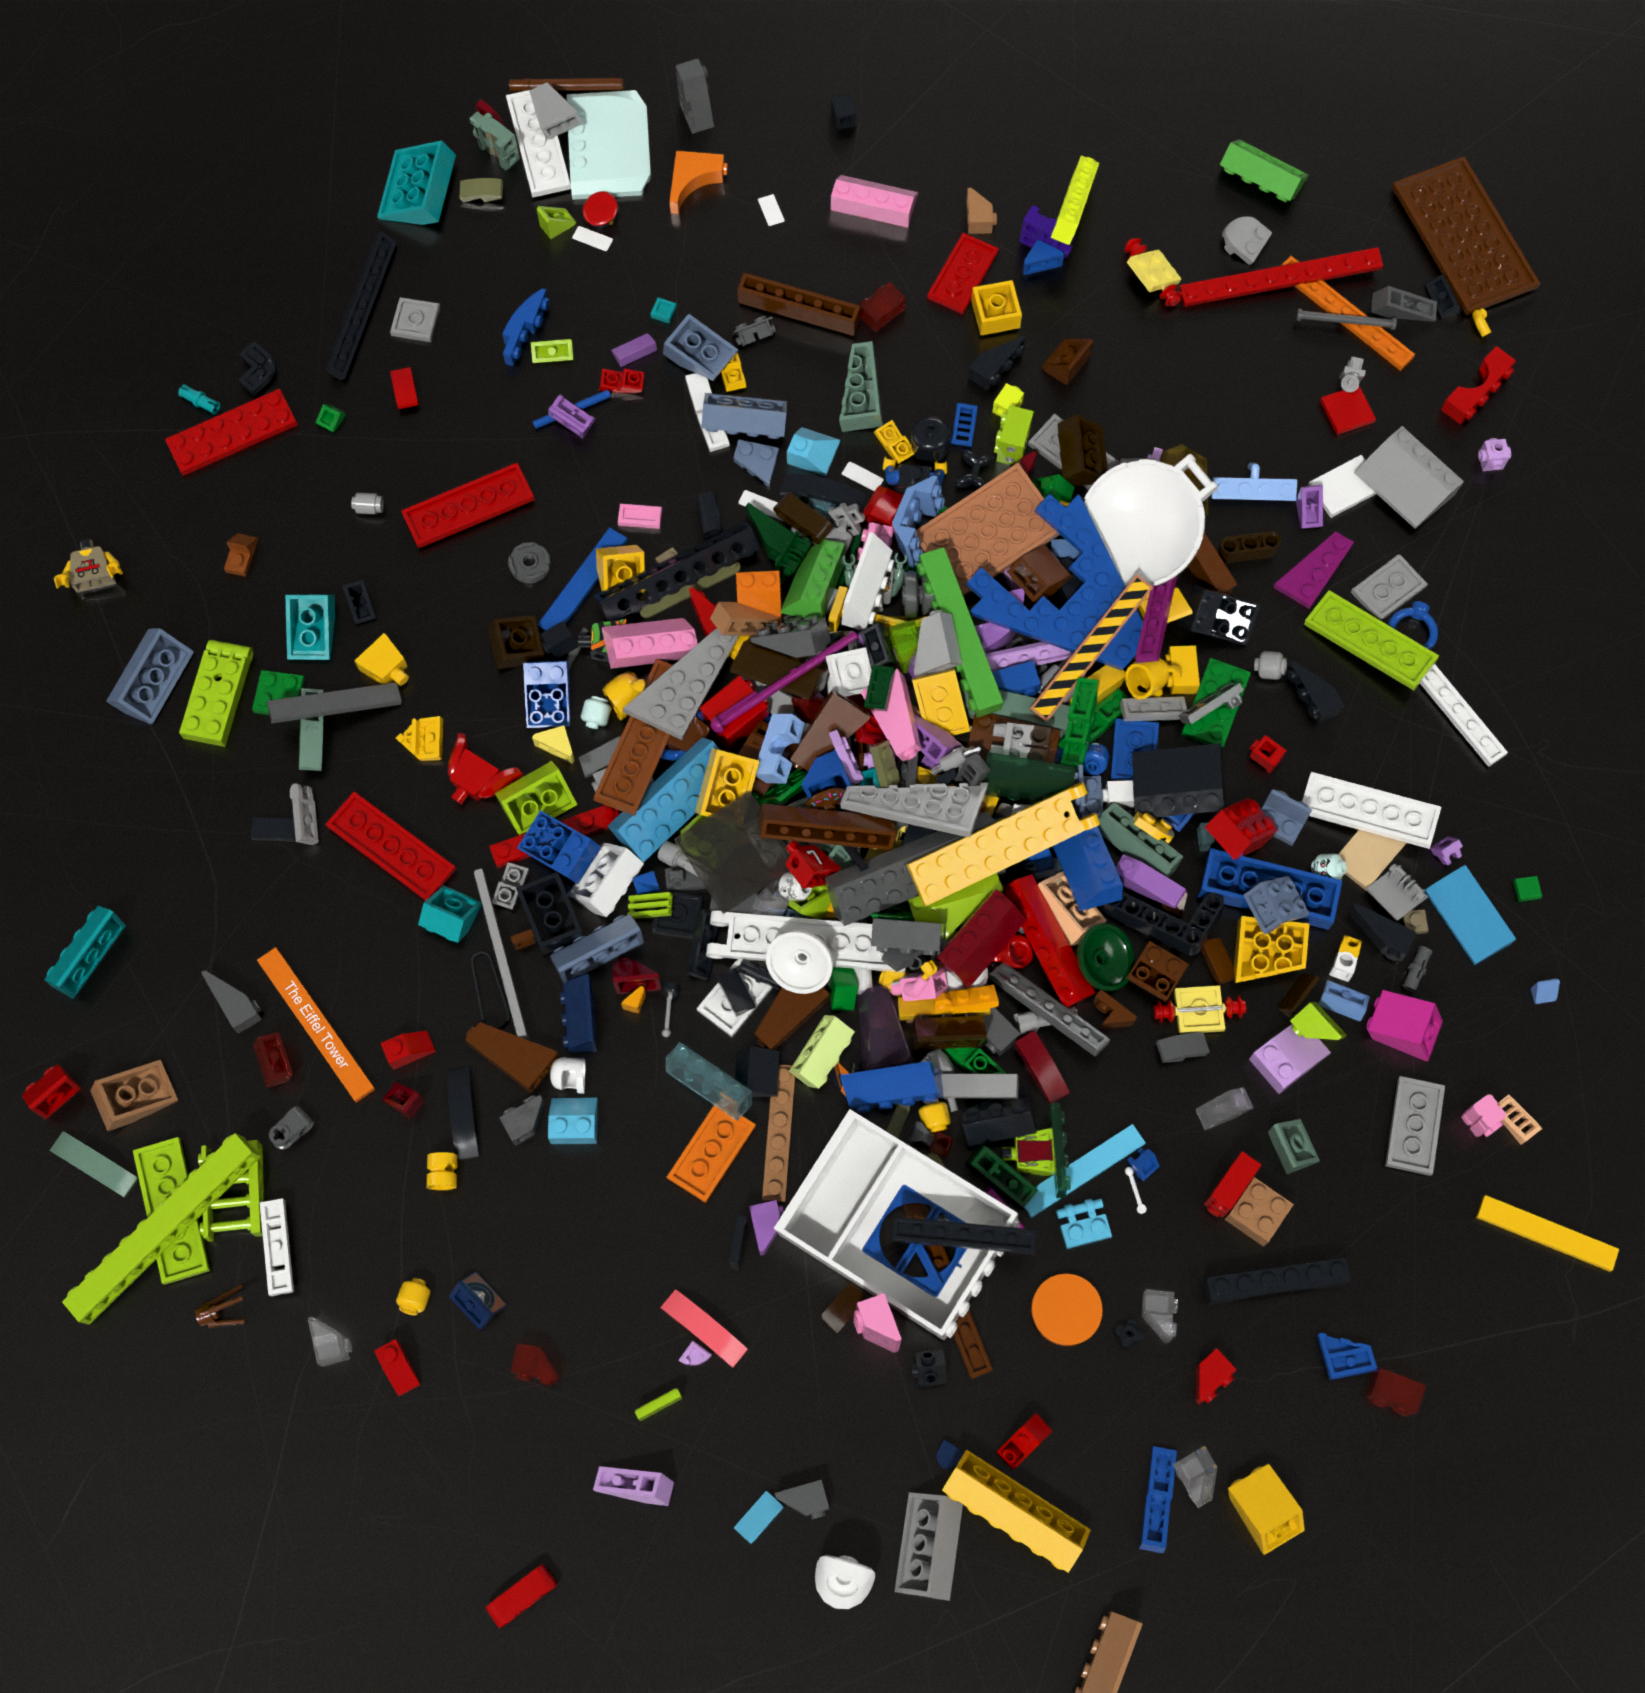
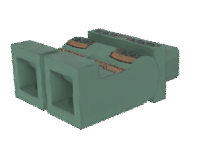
[470,112,520,170]

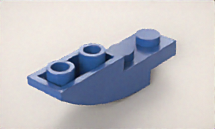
[502,288,550,366]

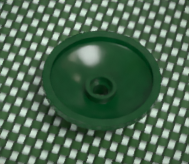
[1077,924,1135,991]

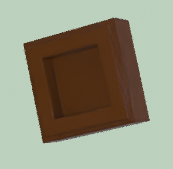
[510,929,537,950]

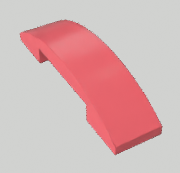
[660,1289,748,1368]

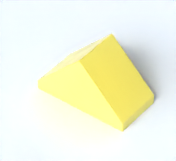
[532,725,575,764]

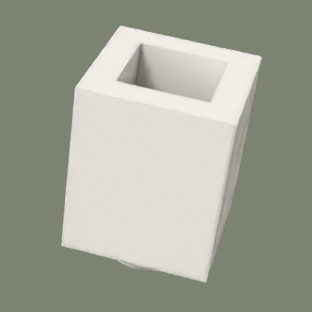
[1102,780,1134,809]

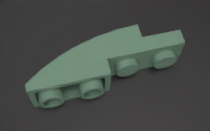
[299,688,323,771]

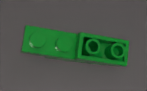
[943,1048,1007,1074]

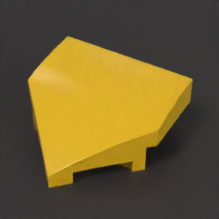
[396,716,443,761]

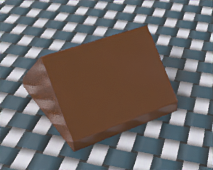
[1041,338,1093,385]

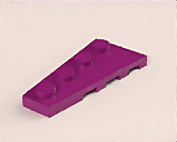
[1273,532,1354,609]

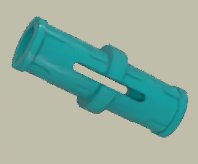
[178,384,221,415]

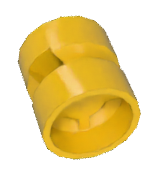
[426,1152,457,1190]

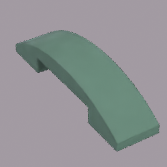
[49,1131,139,1198]

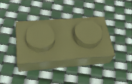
[869,740,901,788]

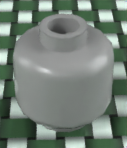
[1254,651,1287,680]

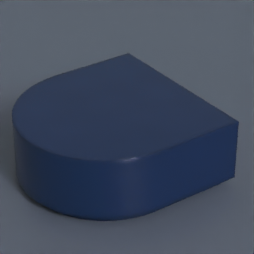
[936,1440,964,1470]

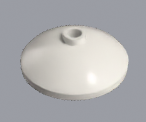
[766,930,833,994]

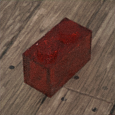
[860,282,906,332]
[253,1032,293,1088]
[1367,1368,1426,1417]

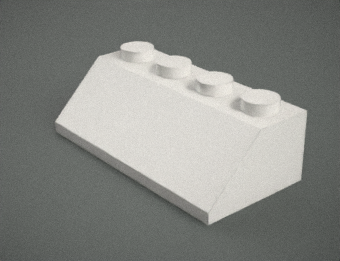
[842,532,895,631]

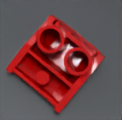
[861,486,904,527]

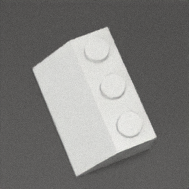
[567,842,644,917]

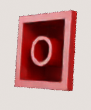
[22,1064,82,1119]

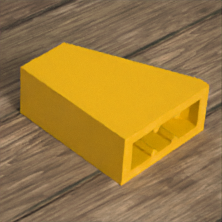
[1068,665,1125,706]

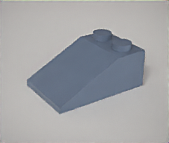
[663,314,738,381]

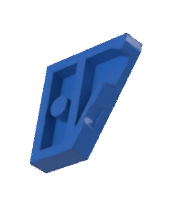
[1317,1333,1377,1380]

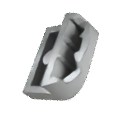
[1222,217,1272,265]

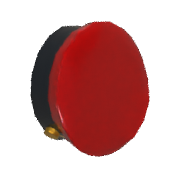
[583,191,619,229]

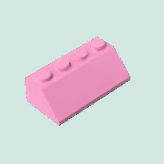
[831,175,918,228]
[602,618,698,668]
[853,1293,902,1353]

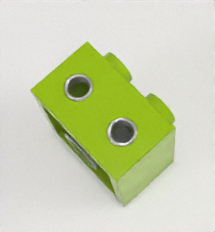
[994,405,1034,465]

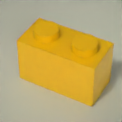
[1164,646,1200,695]

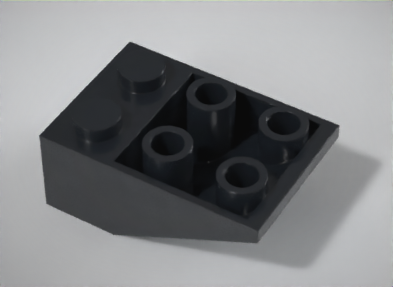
[1181,584,1261,646]

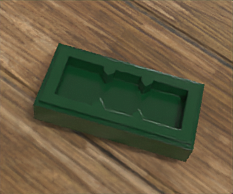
[864,665,896,712]

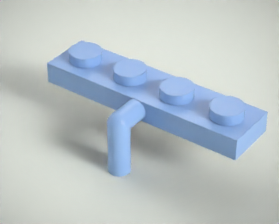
[1211,462,1297,501]

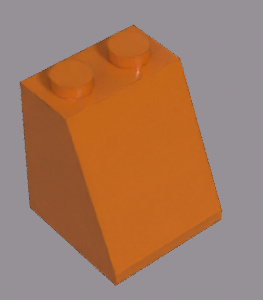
[736,571,782,624]

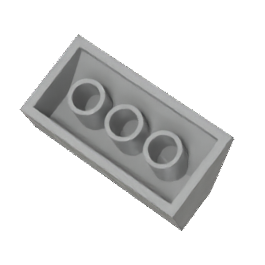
[894,1492,963,1601]

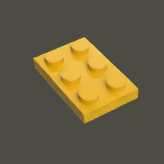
[912,668,970,736]

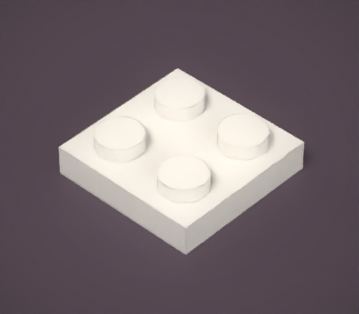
[825,647,872,697]

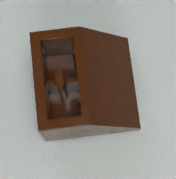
[1006,545,1072,603]
[1126,941,1189,1002]

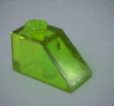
[889,620,920,674]

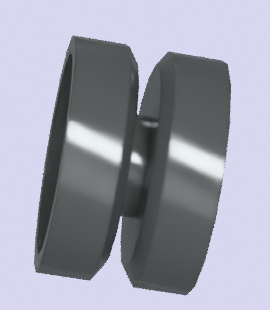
[902,571,933,618]

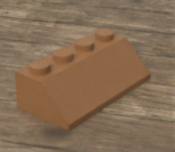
[1074,1612,1142,1693]

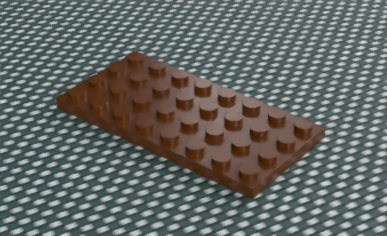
[1392,156,1540,315]

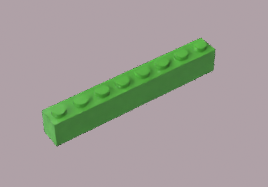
[916,547,1004,718]

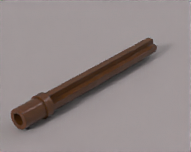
[509,78,623,92]

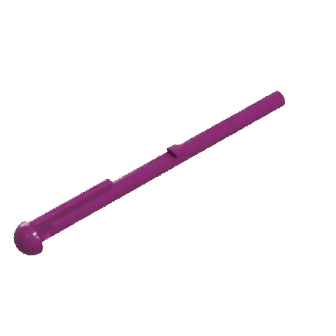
[711,631,858,733]

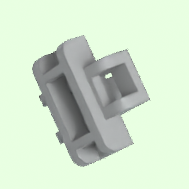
[826,503,865,536]

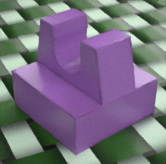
[1430,836,1463,865]

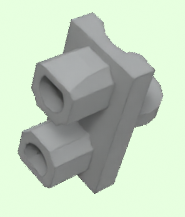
[1339,357,1366,393]

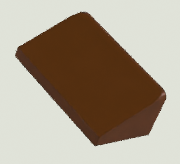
[1201,938,1235,986]

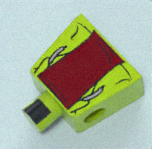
[1001,1129,1055,1177]

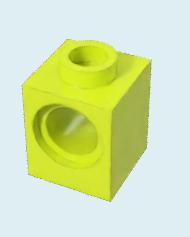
[992,383,1024,417]

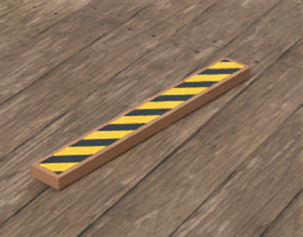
[1029,574,1154,723]

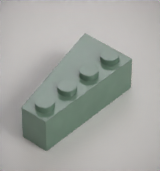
[839,341,883,432]

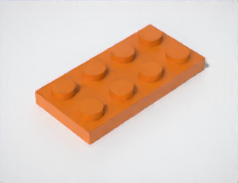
[667,1100,756,1203]

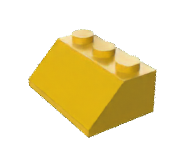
[695,748,759,825]

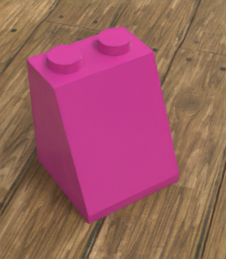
[1367,990,1443,1061]

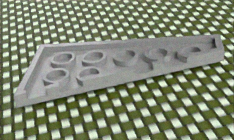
[623,628,740,740]
[840,783,988,838]

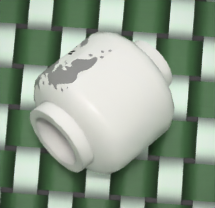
[779,871,812,901]

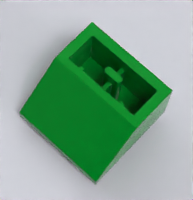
[1031,474,1074,503]

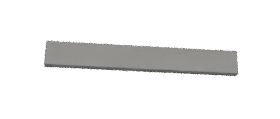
[474,869,529,1040]

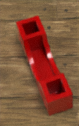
[1441,346,1516,425]

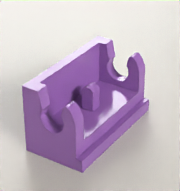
[548,395,596,438]

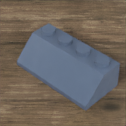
[701,393,787,439]
[106,628,194,724]
[550,914,644,983]

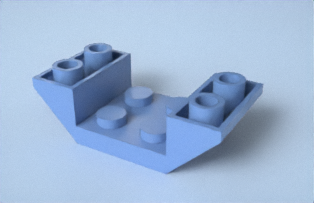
[892,476,945,569]

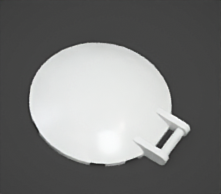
[1084,454,1219,587]

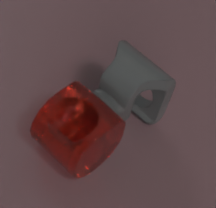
[907,1121,954,1158]

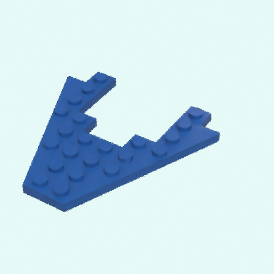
[966,494,1143,671]

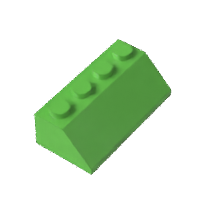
[1220,139,1309,202]
[781,539,846,618]

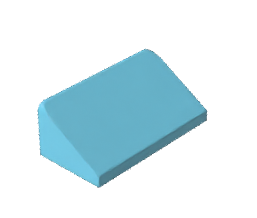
[734,1491,784,1545]

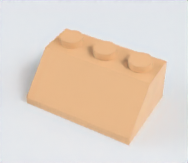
[1038,871,1107,947]

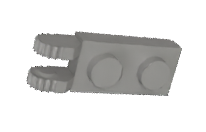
[290,783,319,845]

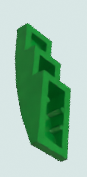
[1060,677,1099,769]
[1058,688,1129,750]

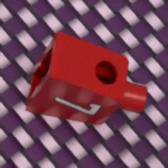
[786,841,841,889]

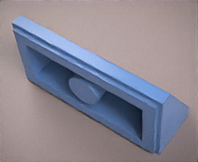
[1319,980,1370,1021]

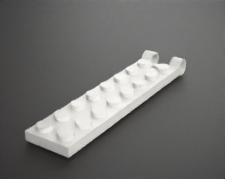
[706,911,906,973]

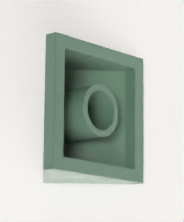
[1268,1119,1320,1174]

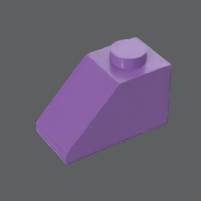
[749,1200,784,1256]

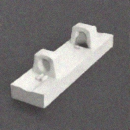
[260,1198,294,1296]

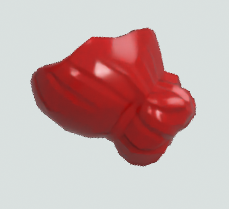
[993,935,1033,969]

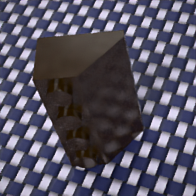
[730,637,829,700]

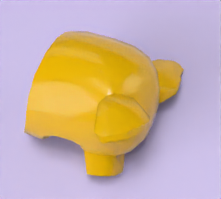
[1125,657,1182,700]
[602,671,645,721]

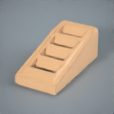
[1497,1095,1542,1145]

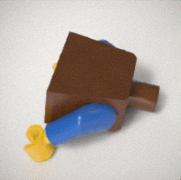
[661,711,710,761]

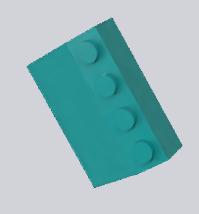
[377,140,456,225]

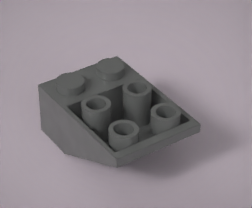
[750,615,831,658]

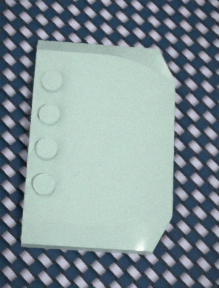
[567,90,651,200]

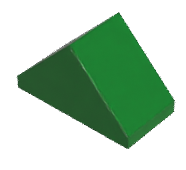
[830,967,858,1011]

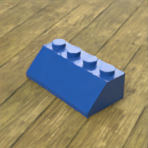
[1052,826,1123,911]
[840,1061,944,1113]

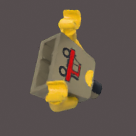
[54,540,123,593]

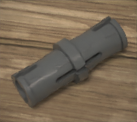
[1402,946,1432,992]

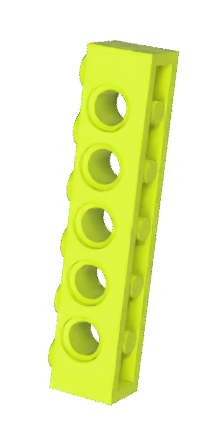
[1051,156,1099,245]

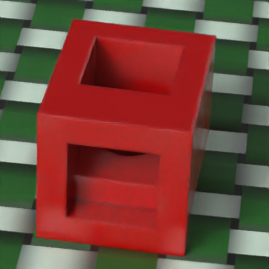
[1250,735,1287,774]

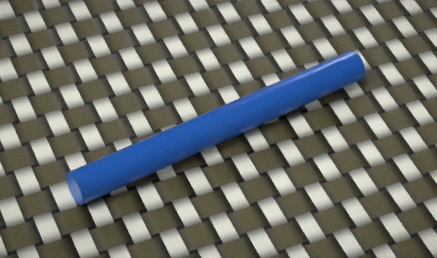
[532,389,611,429]

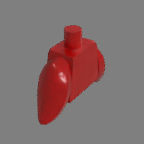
[448,733,523,805]

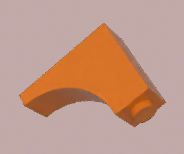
[670,151,728,214]

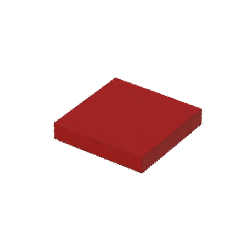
[1320,386,1376,435]

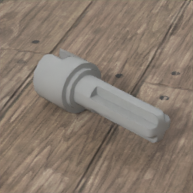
[658,841,716,883]
[1013,1006,1078,1036]

